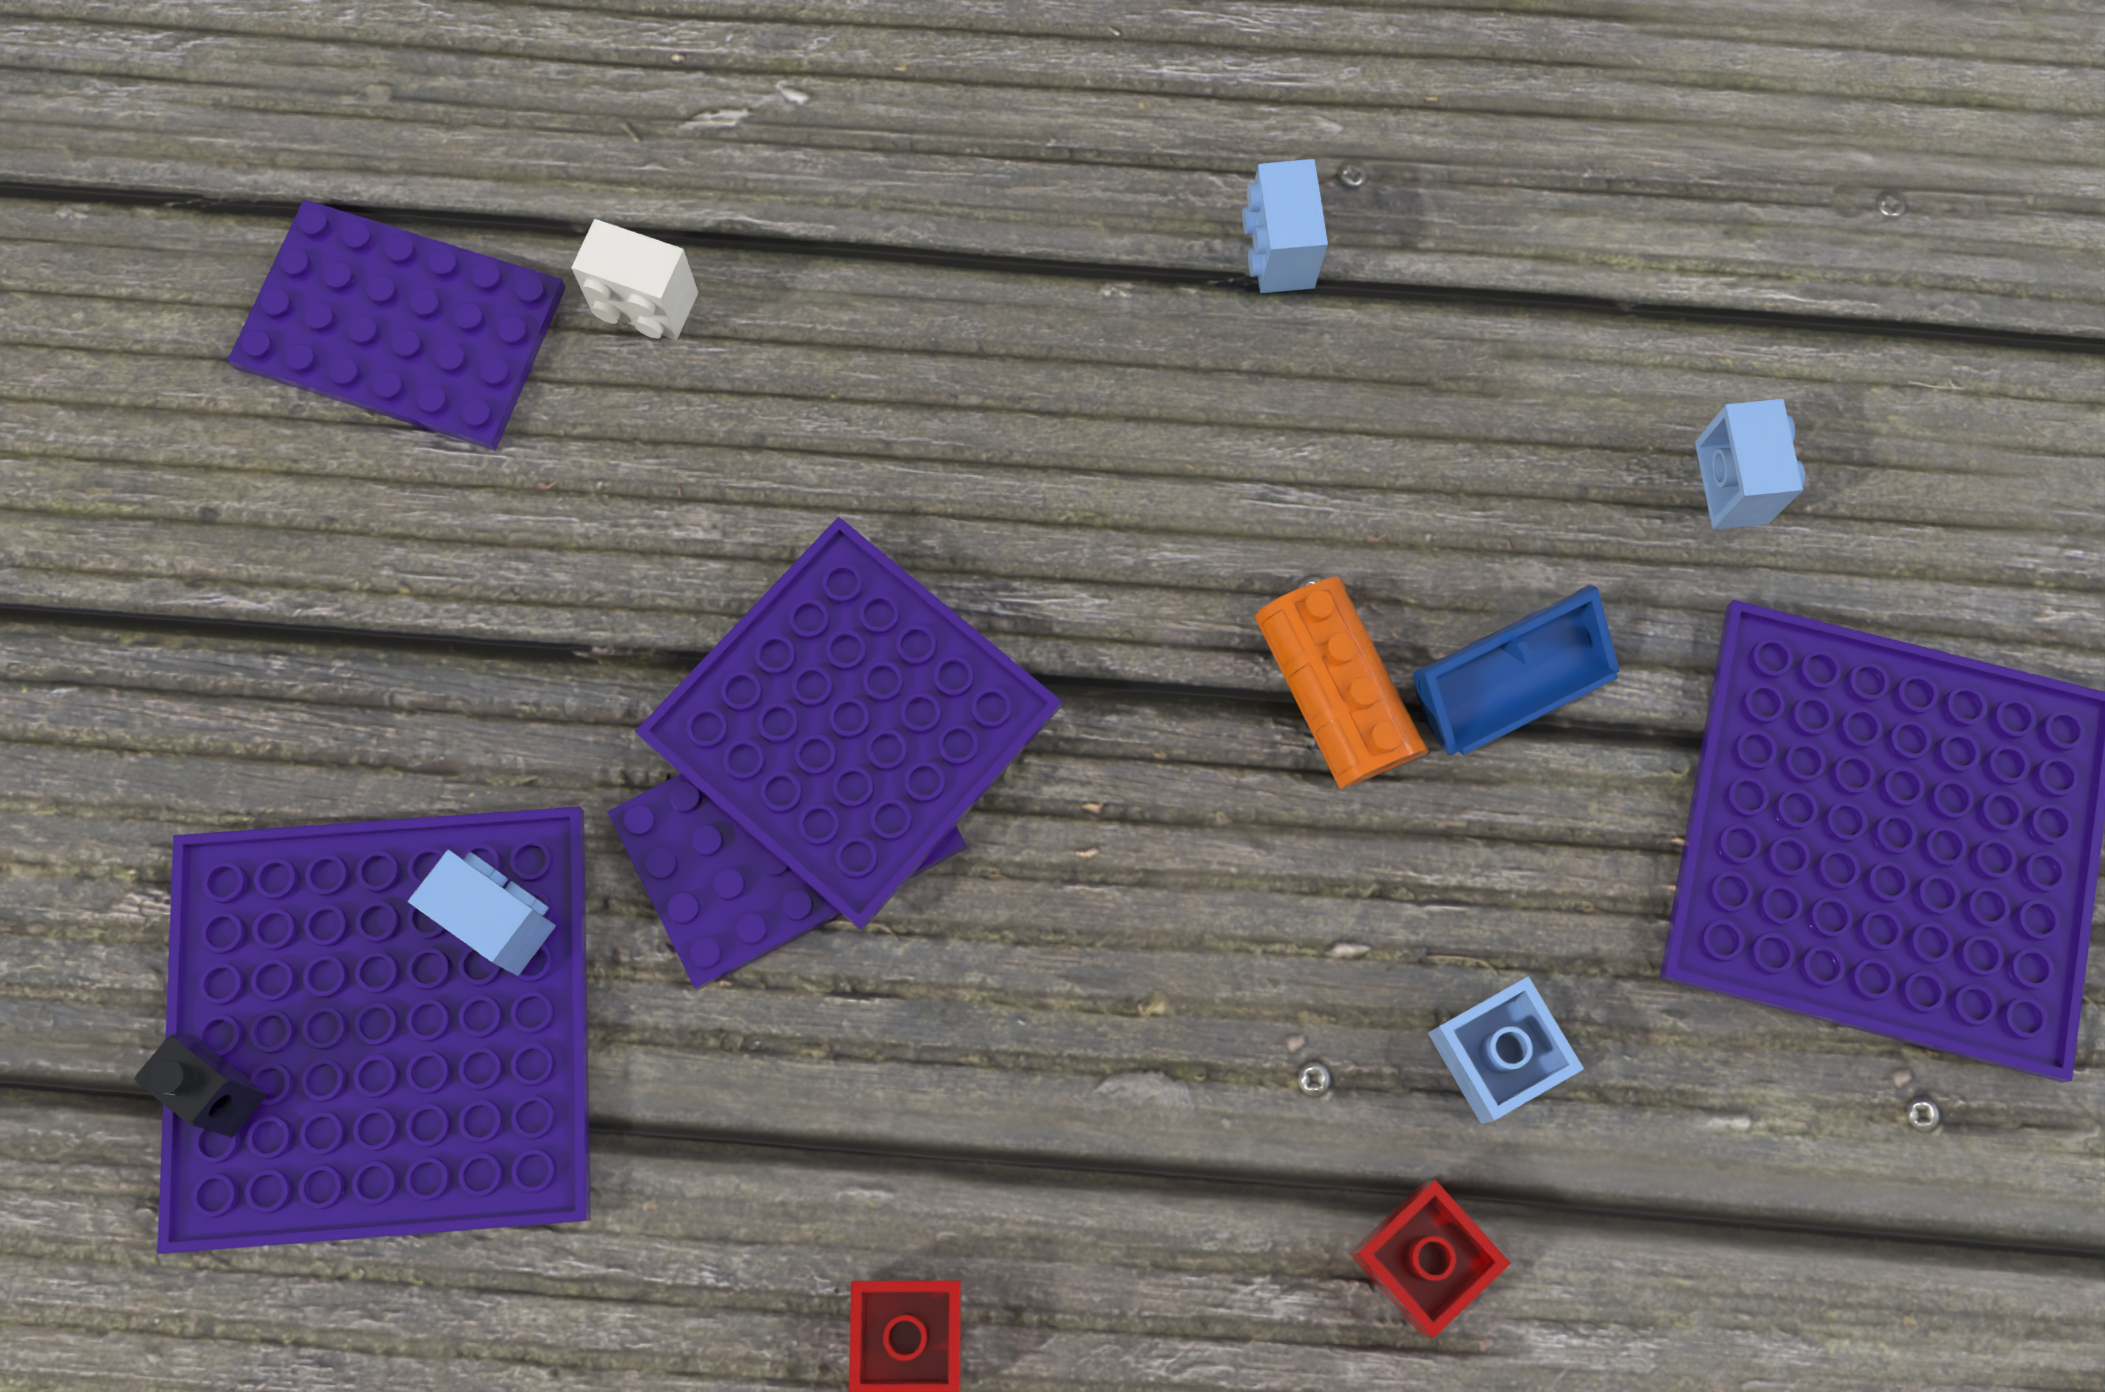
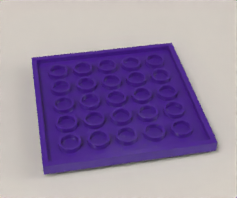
[635,516,1062,931]

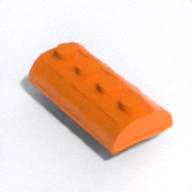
[1254,577,1429,790]

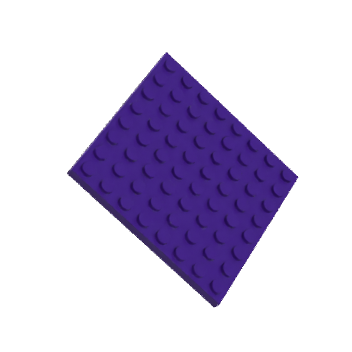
[1659,600,2105,1082]
[157,806,591,1254]

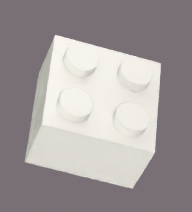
[571,219,698,340]

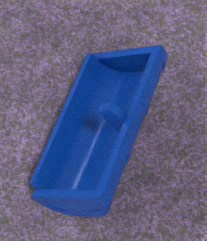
[1413,585,1620,756]

